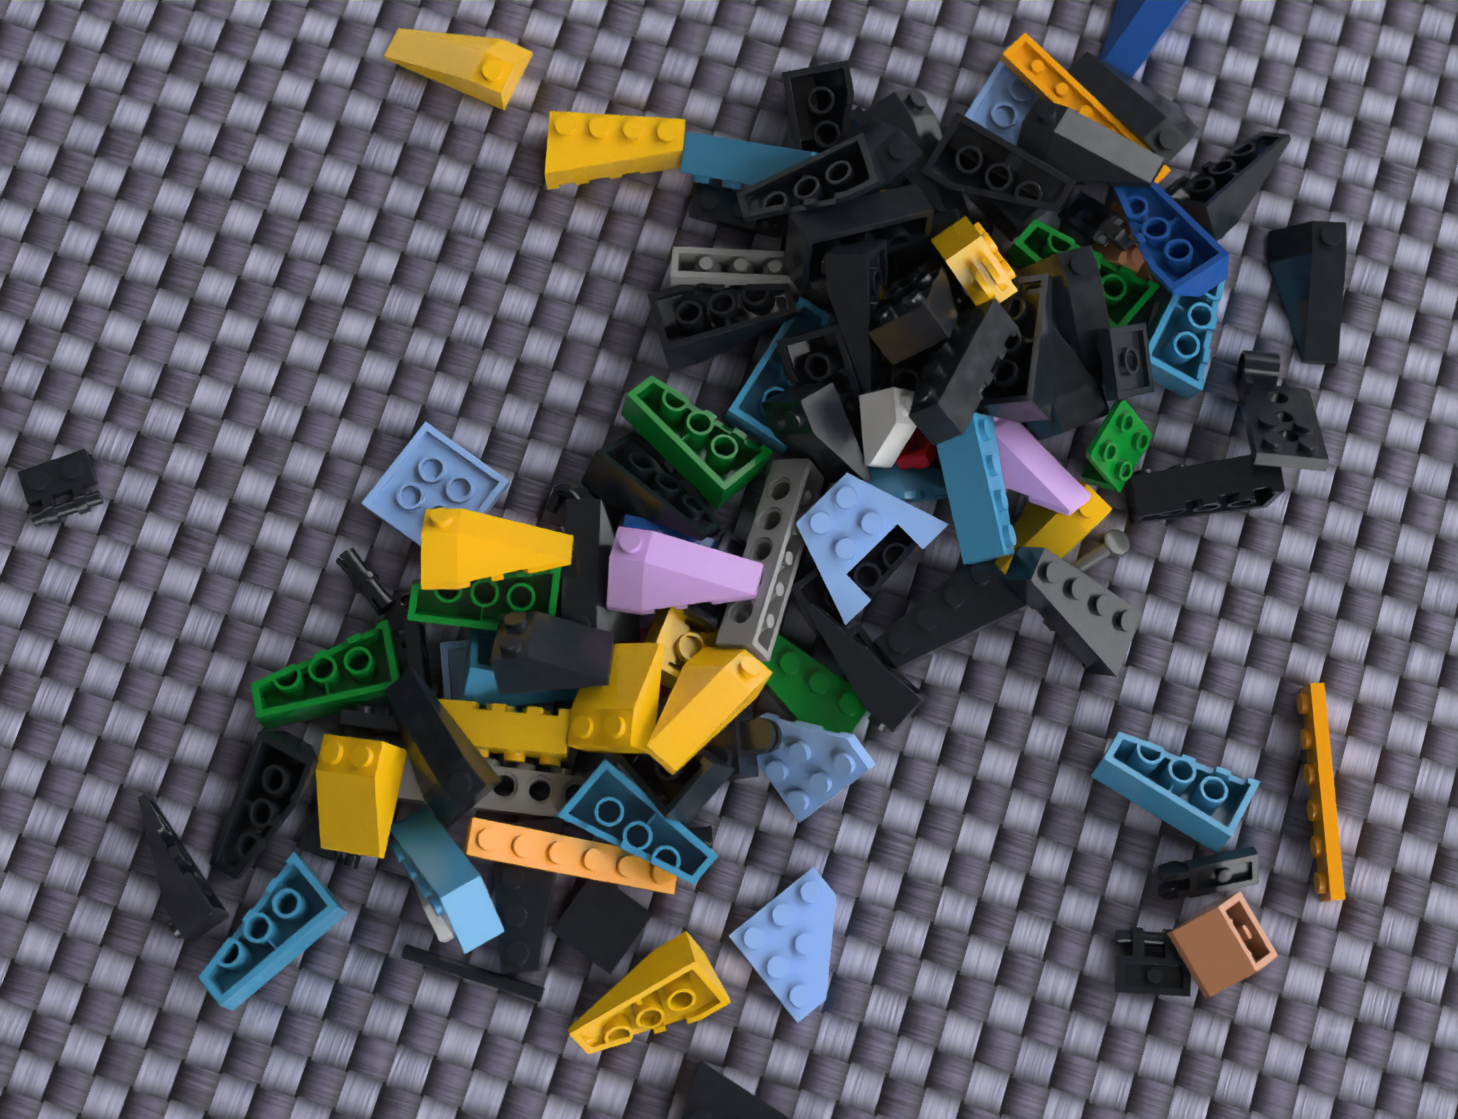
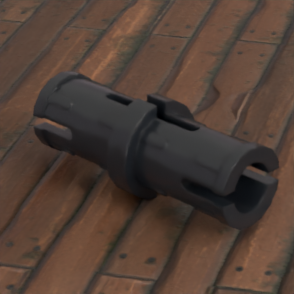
[336,548,396,616]

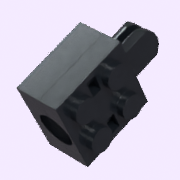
[703,704,782,781]

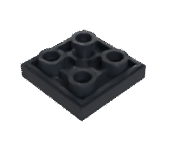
[551,879,653,975]

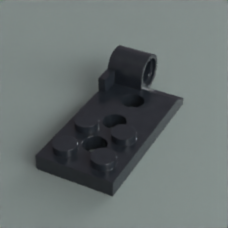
[1236,350,1329,471]

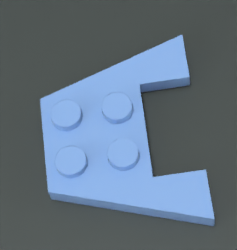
[796,473,949,625]

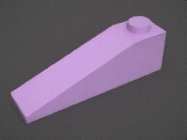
[937,412,1091,516]
[607,526,764,615]

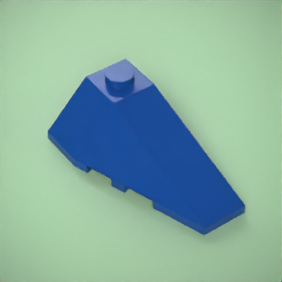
[1100,0,1191,78]
[1113,181,1229,297]

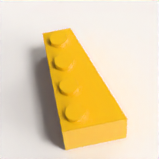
[545,111,685,190]
[437,698,572,767]

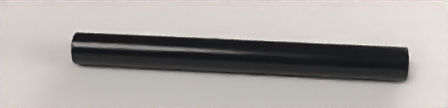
[401,944,545,1002]

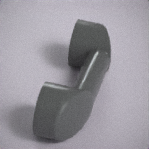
[1071,529,1130,573]

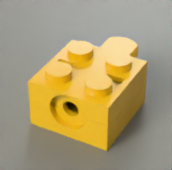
[931,216,1018,306]
[644,607,722,689]

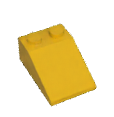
[567,643,664,753]
[316,734,407,859]

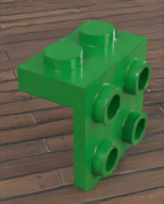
[1081,399,1153,493]

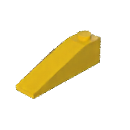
[384,28,533,110]
[995,477,1112,574]
[421,508,574,590]
[645,647,773,775]
[568,931,731,1054]

